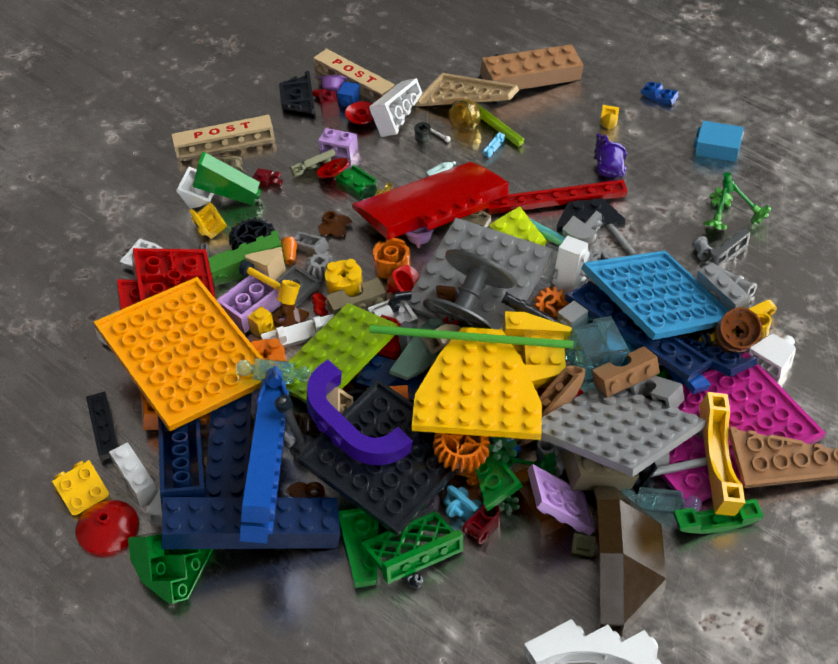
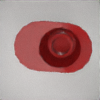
[386,265,420,294]

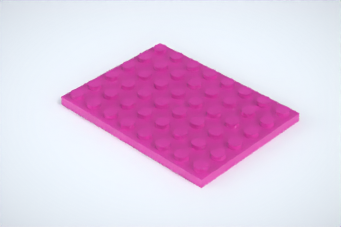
[650,352,826,508]

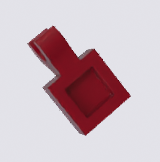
[252,168,283,187]

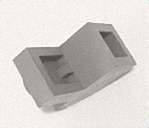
[562,211,602,244]

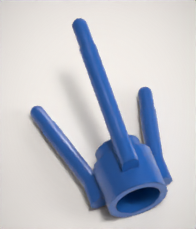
[256,366,289,403]

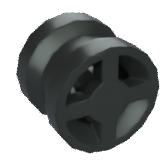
[414,122,431,143]

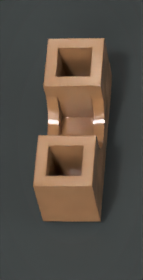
[592,346,660,397]

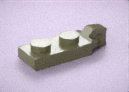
[289,149,336,177]

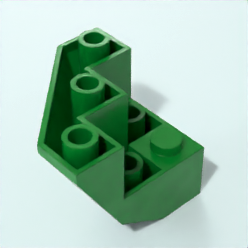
[128,532,213,604]

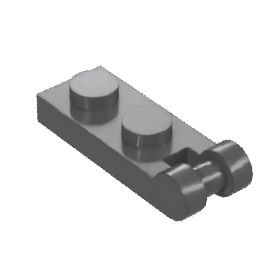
[709,228,751,267]

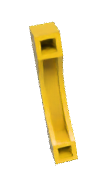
[699,392,745,516]

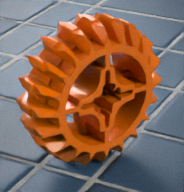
[433,433,491,473]

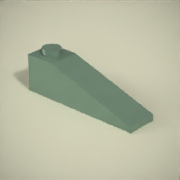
[389,318,447,380]

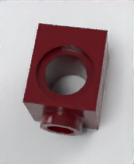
[319,91,339,119]

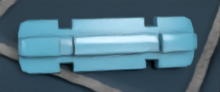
[483,132,505,158]

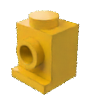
[248,306,276,340]

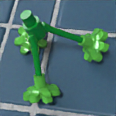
[703,173,771,230]

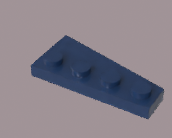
[679,337,757,377]

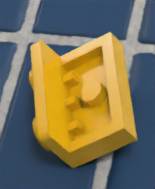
[189,202,227,239]

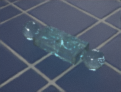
[236,358,312,384]
[622,487,702,514]

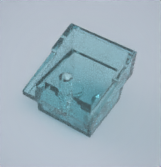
[565,316,629,383]

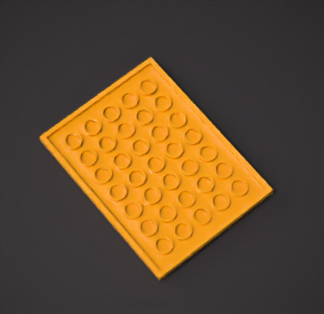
[94,277,271,431]

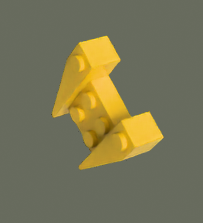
[502,311,576,389]

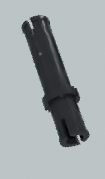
[501,292,557,322]

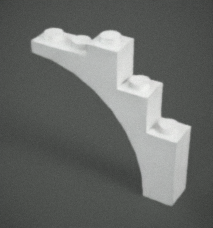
[524,619,662,664]

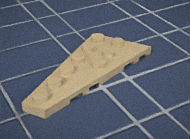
[415,73,519,107]

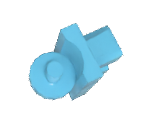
[443,485,483,522]

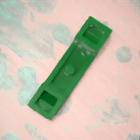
[673,499,764,534]

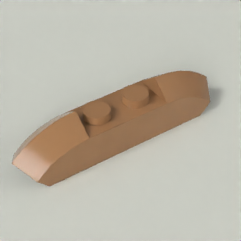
[513,365,585,446]

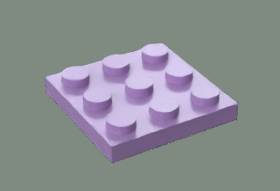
[527,464,595,535]

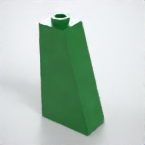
[193,152,261,205]

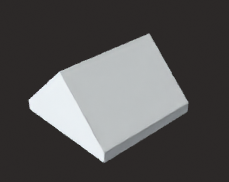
[176,167,214,209]

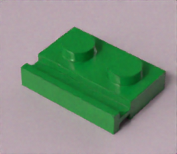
[336,164,377,197]

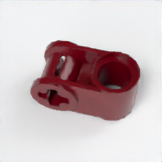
[462,504,501,544]

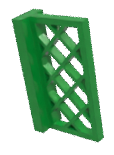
[361,511,463,584]

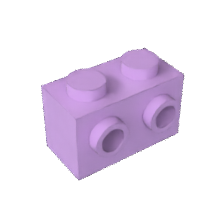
[318,128,358,159]

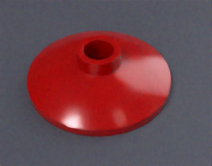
[345,101,374,124]
[317,158,349,178]

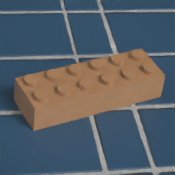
[480,44,584,90]

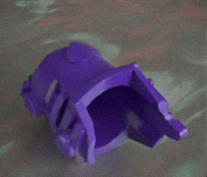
[593,133,627,178]

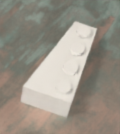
[369,78,422,137]

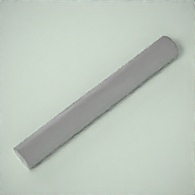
[606,224,637,256]
[652,457,707,477]

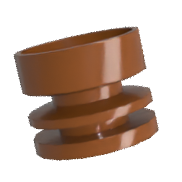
[714,307,763,354]

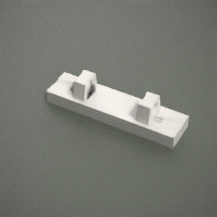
[261,314,334,349]

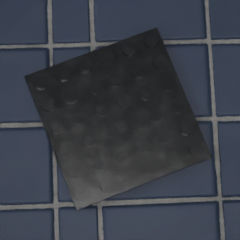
[297,379,464,537]

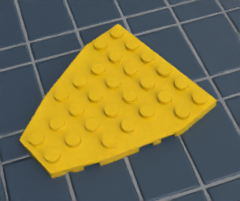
[412,327,542,440]

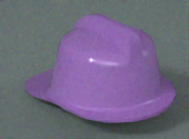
[314,75,348,94]

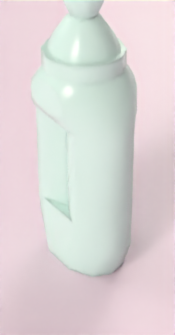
[426,161,456,177]

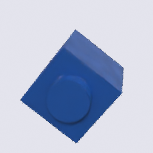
[337,81,361,107]

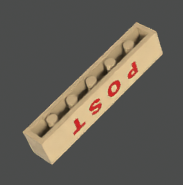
[313,49,395,102]
[172,115,275,159]

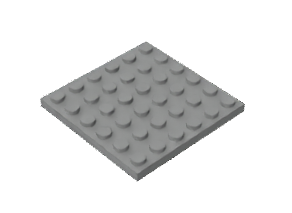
[406,218,554,330]
[541,387,706,477]

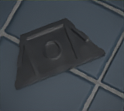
[279,71,315,114]
[556,198,626,232]

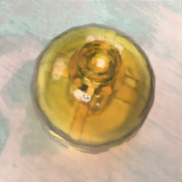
[449,99,481,133]

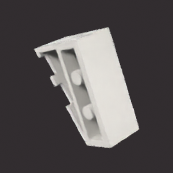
[552,236,590,295]

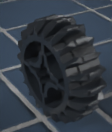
[229,217,275,250]

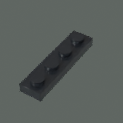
[86,391,119,461]

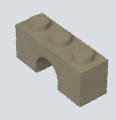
[326,278,387,316]

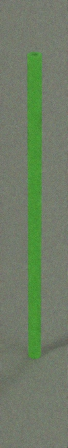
[370,325,573,349]

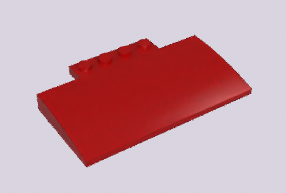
[352,162,509,240]
[116,248,216,310]

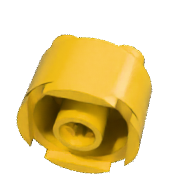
[325,259,363,297]

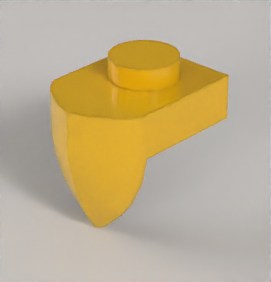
[600,105,619,129]

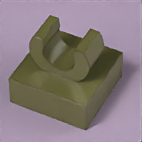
[571,530,597,557]

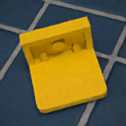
[52,460,109,516]

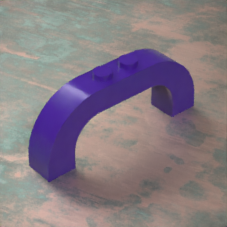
[306,359,413,465]

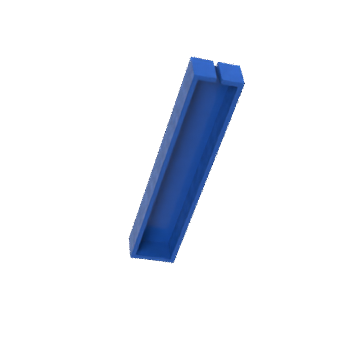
[240,379,289,544]

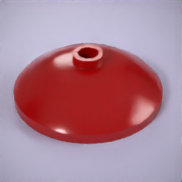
[75,500,140,556]

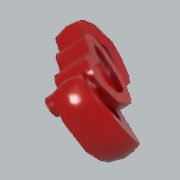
[311,293,328,317]

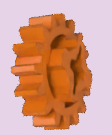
[532,287,570,320]

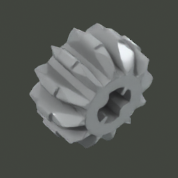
[305,252,334,282]

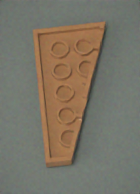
[728,426,838,488]

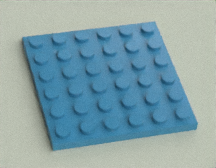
[581,251,730,340]

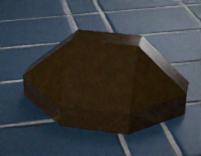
[592,486,666,636]

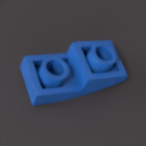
[641,82,679,105]
[667,369,711,394]

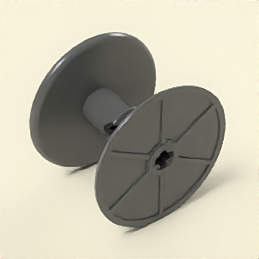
[423,249,516,329]

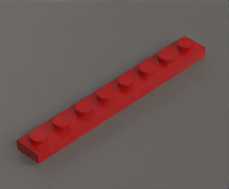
[487,179,628,214]

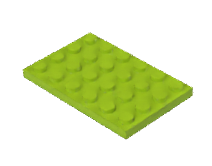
[281,303,399,403]

